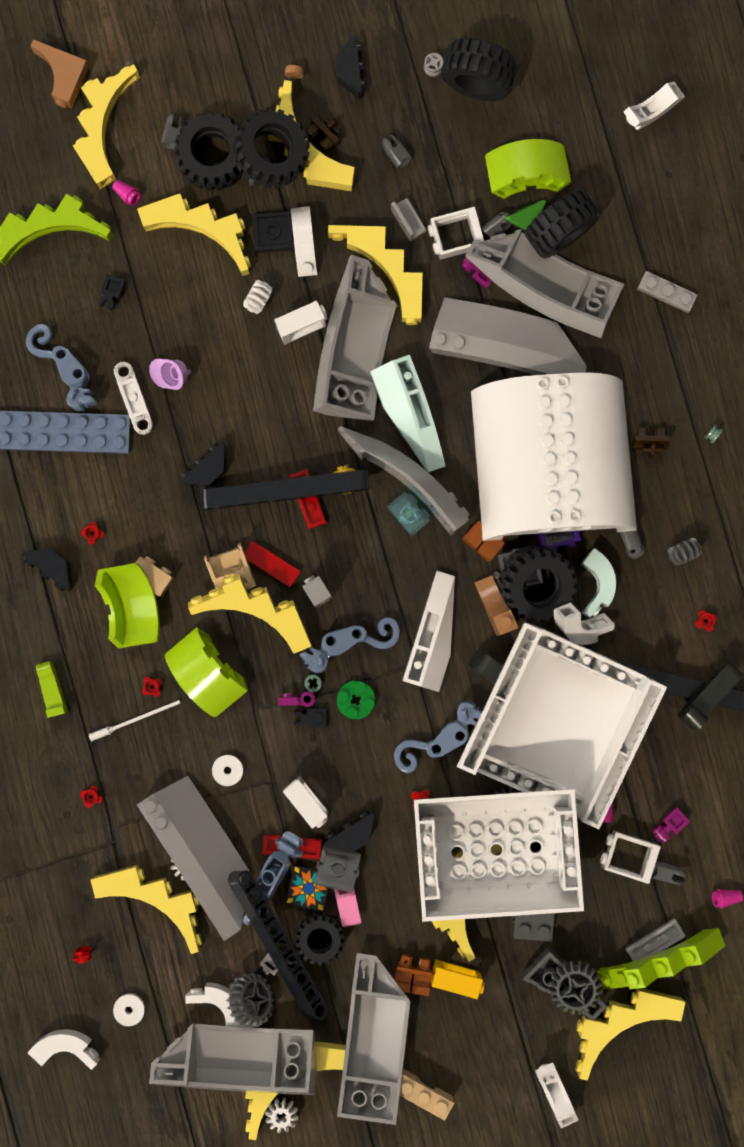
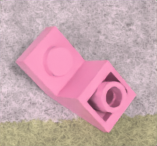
[334,889,361,928]

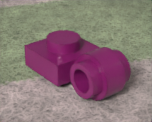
[462,258,493,289]
[278,691,316,707]
[652,807,690,843]

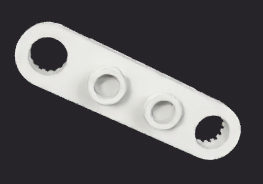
[114,362,153,435]

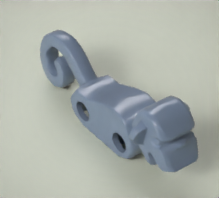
[26,324,98,411]
[299,617,400,673]
[394,700,482,773]
[243,831,303,926]

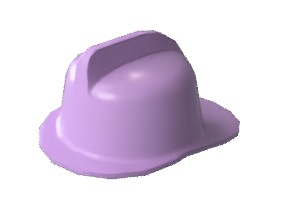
[149,359,191,390]

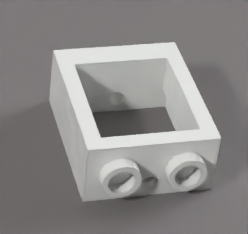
[428,207,484,260]
[274,301,327,345]
[283,776,329,829]
[600,830,660,884]

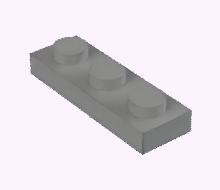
[637,271,697,313]
[625,918,686,961]

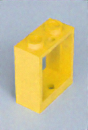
[431,959,485,999]

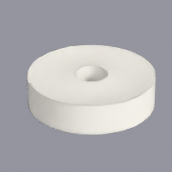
[212,755,243,786]
[113,993,145,1026]

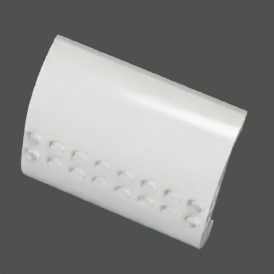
[471,373,637,541]
[457,622,667,829]

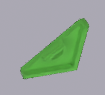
[506,200,546,230]

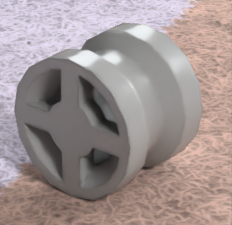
[424,53,443,77]

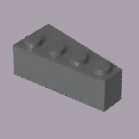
[522,946,607,1020]

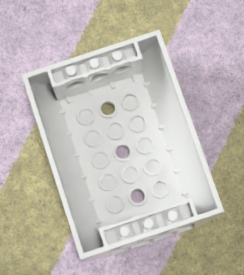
[414,789,584,922]

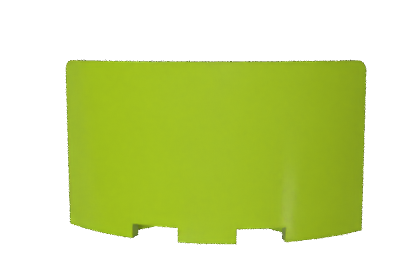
[485,139,572,199]
[95,563,159,648]
[165,627,248,717]

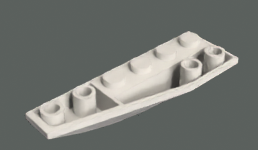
[402,571,455,692]

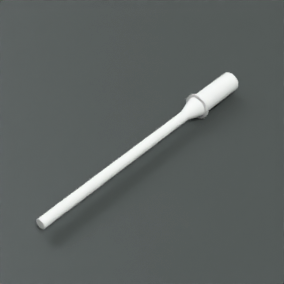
[89,700,180,741]

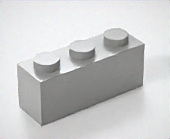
[302,575,333,608]

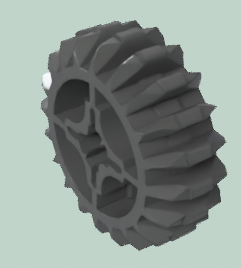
[549,960,603,1015]
[226,973,275,1028]

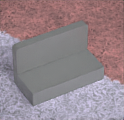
[391,198,426,241]

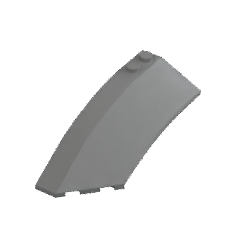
[466,229,624,338]
[313,255,398,421]
[429,297,587,375]
[338,426,470,535]
[137,776,249,941]
[337,953,410,1125]
[149,1023,316,1095]

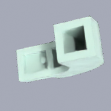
[580,548,616,618]

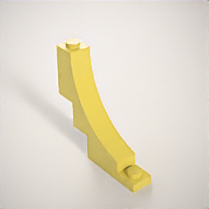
[328,225,423,325]

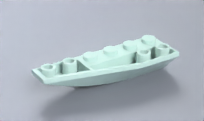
[370,355,445,472]

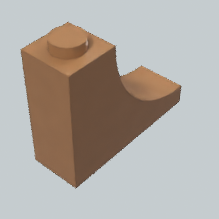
[31,40,90,109]
[474,576,518,636]

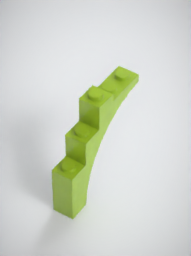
[0,194,114,265]
[597,928,726,989]

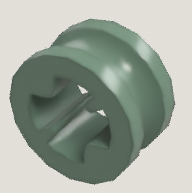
[704,424,723,443]
[304,674,322,692]

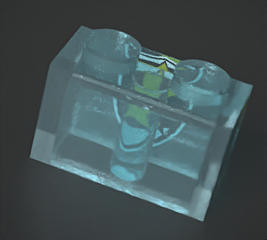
[387,492,430,537]

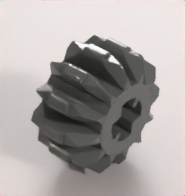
[668,538,702,565]

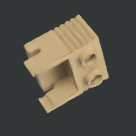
[204,543,256,590]

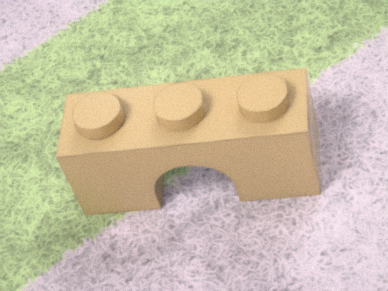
[400,1069,454,1121]

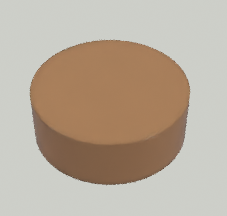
[285,65,304,79]

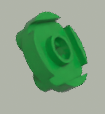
[337,681,375,719]

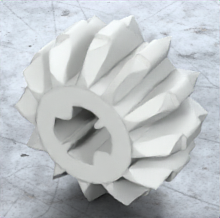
[243,280,272,314]
[265,1097,298,1133]

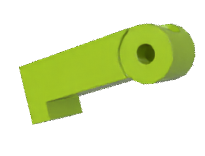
[36,661,68,718]

